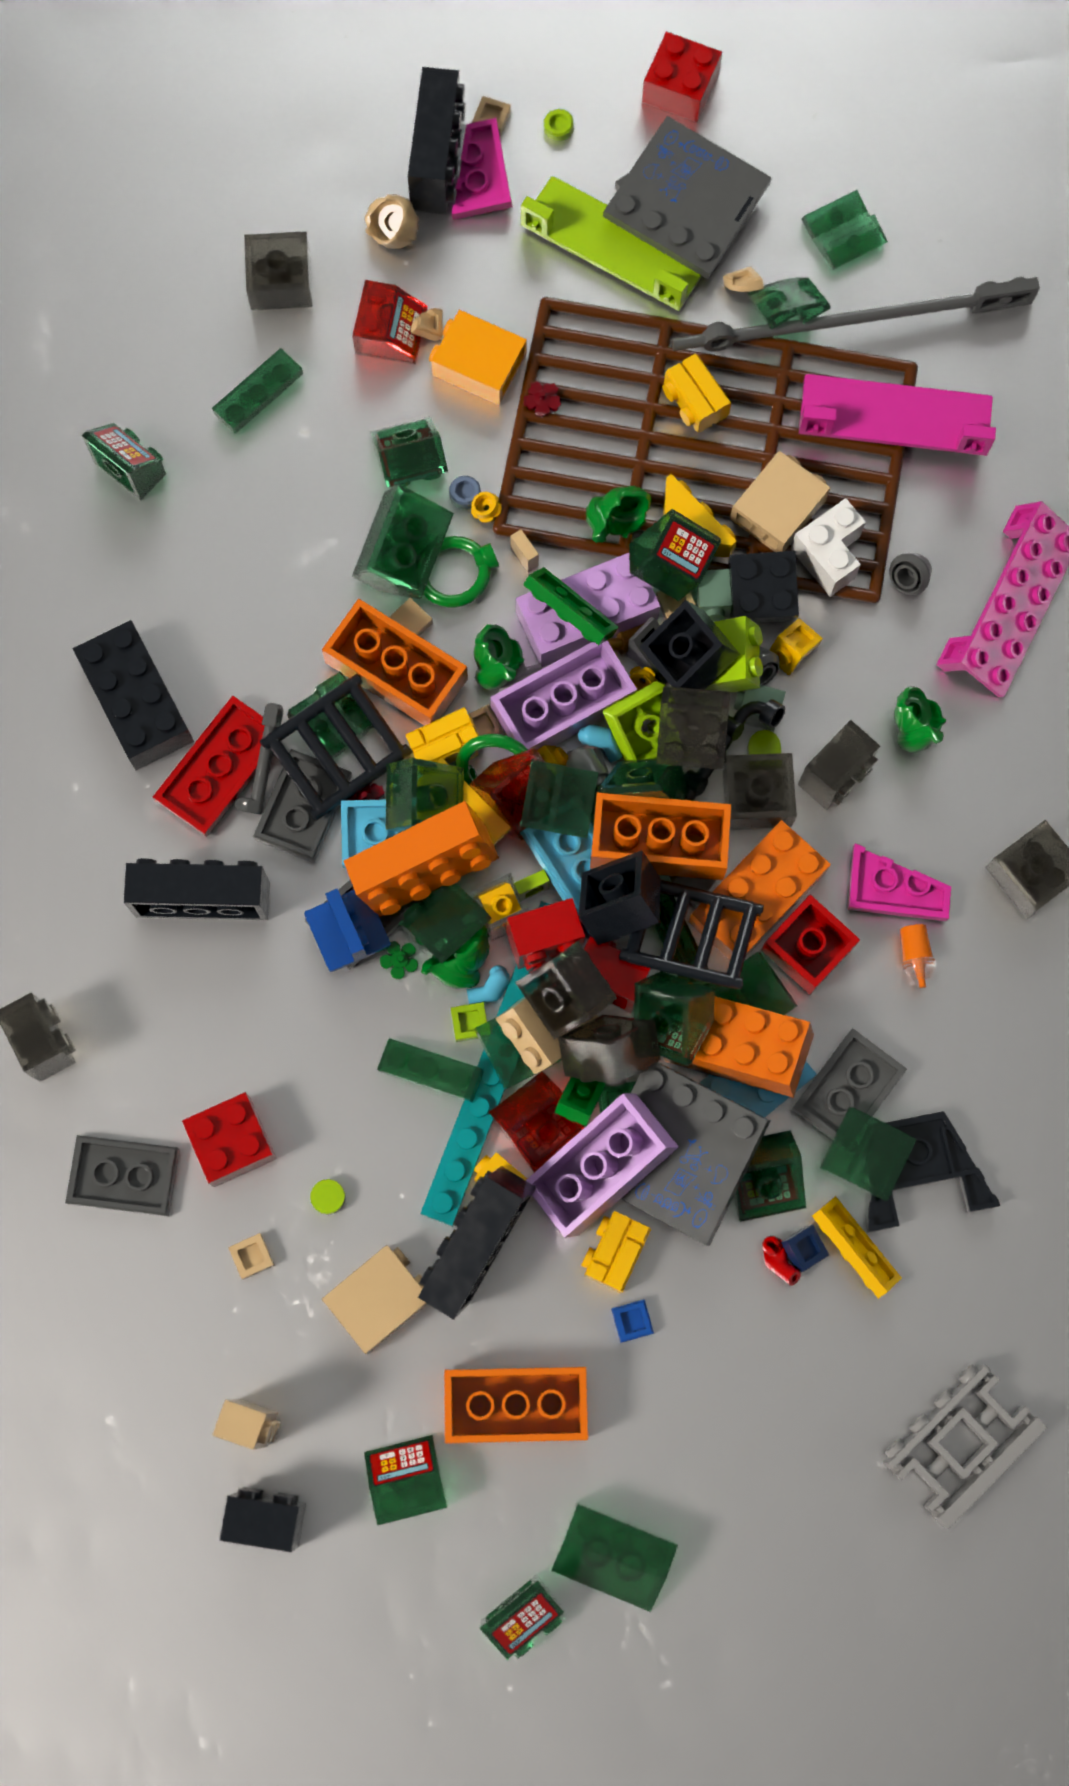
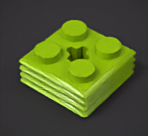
[603,681,689,770]

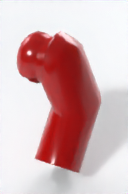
[762,1236,801,1286]

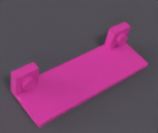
[798,374,996,456]
[936,501,1069,697]

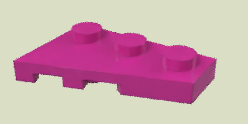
[451,118,513,220]
[847,843,951,921]

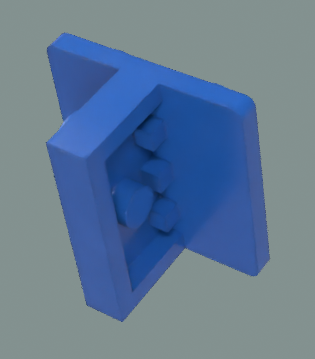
[304,889,391,972]

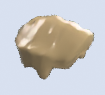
[365,194,420,249]

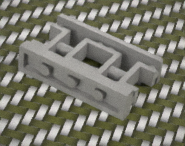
[883,1364,1048,1529]

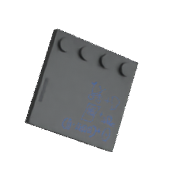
[603,116,772,279]
[621,1058,771,1246]

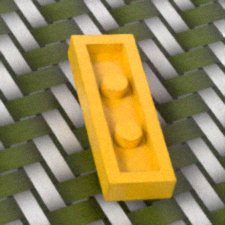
[812,1196,902,1299]

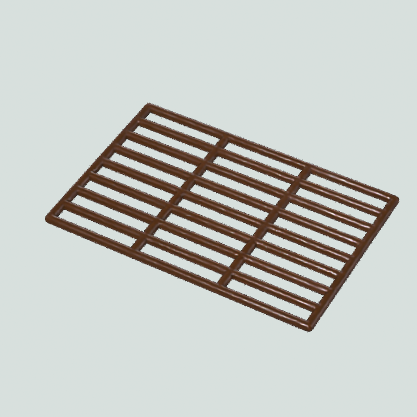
[492,297,918,603]

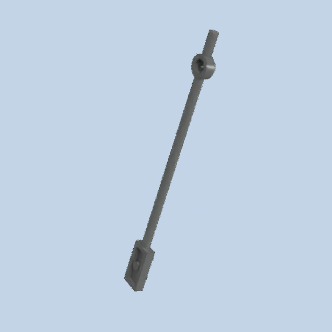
[671,277,1040,351]

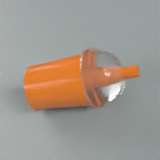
[900,924,936,988]

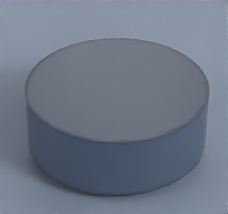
[449,476,481,509]

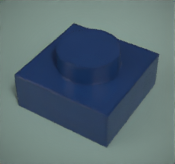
[781,1224,829,1272]

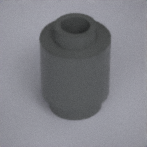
[565,747,611,798]

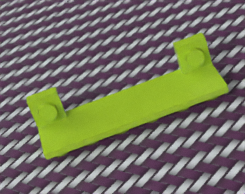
[521,176,702,311]

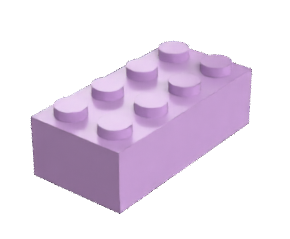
[516,551,660,667]
[490,641,637,754]
[526,1093,679,1238]

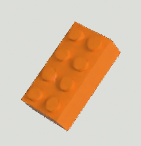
[322,598,468,726]
[590,793,731,880]
[344,801,499,917]
[688,820,831,960]
[659,987,814,1098]
[444,1367,588,1443]

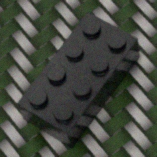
[407,67,466,214]
[72,620,194,770]
[124,858,270,920]
[418,1166,537,1320]

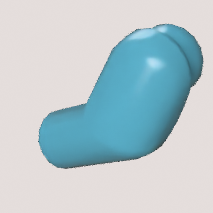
[578,725,622,762]
[467,965,510,1004]

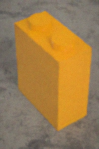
[429,310,527,405]

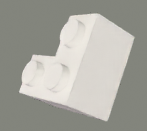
[790,498,866,597]

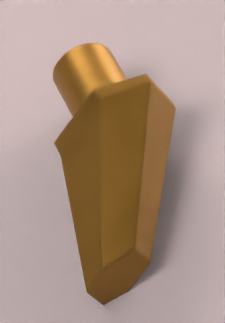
[607,624,644,656]

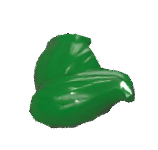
[585,486,652,543]
[473,623,525,690]
[894,686,947,753]
[421,922,490,989]

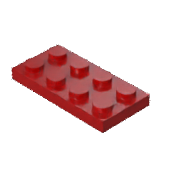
[153,695,264,837]

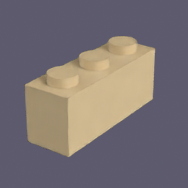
[212,1399,281,1450]

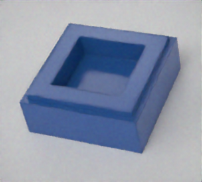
[611,1299,654,1343]

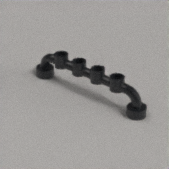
[669,699,786,801]

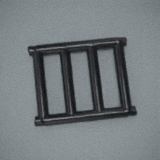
[260,674,412,821]
[619,880,764,990]

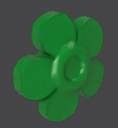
[380,941,418,979]

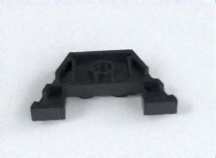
[866,1111,1000,1233]

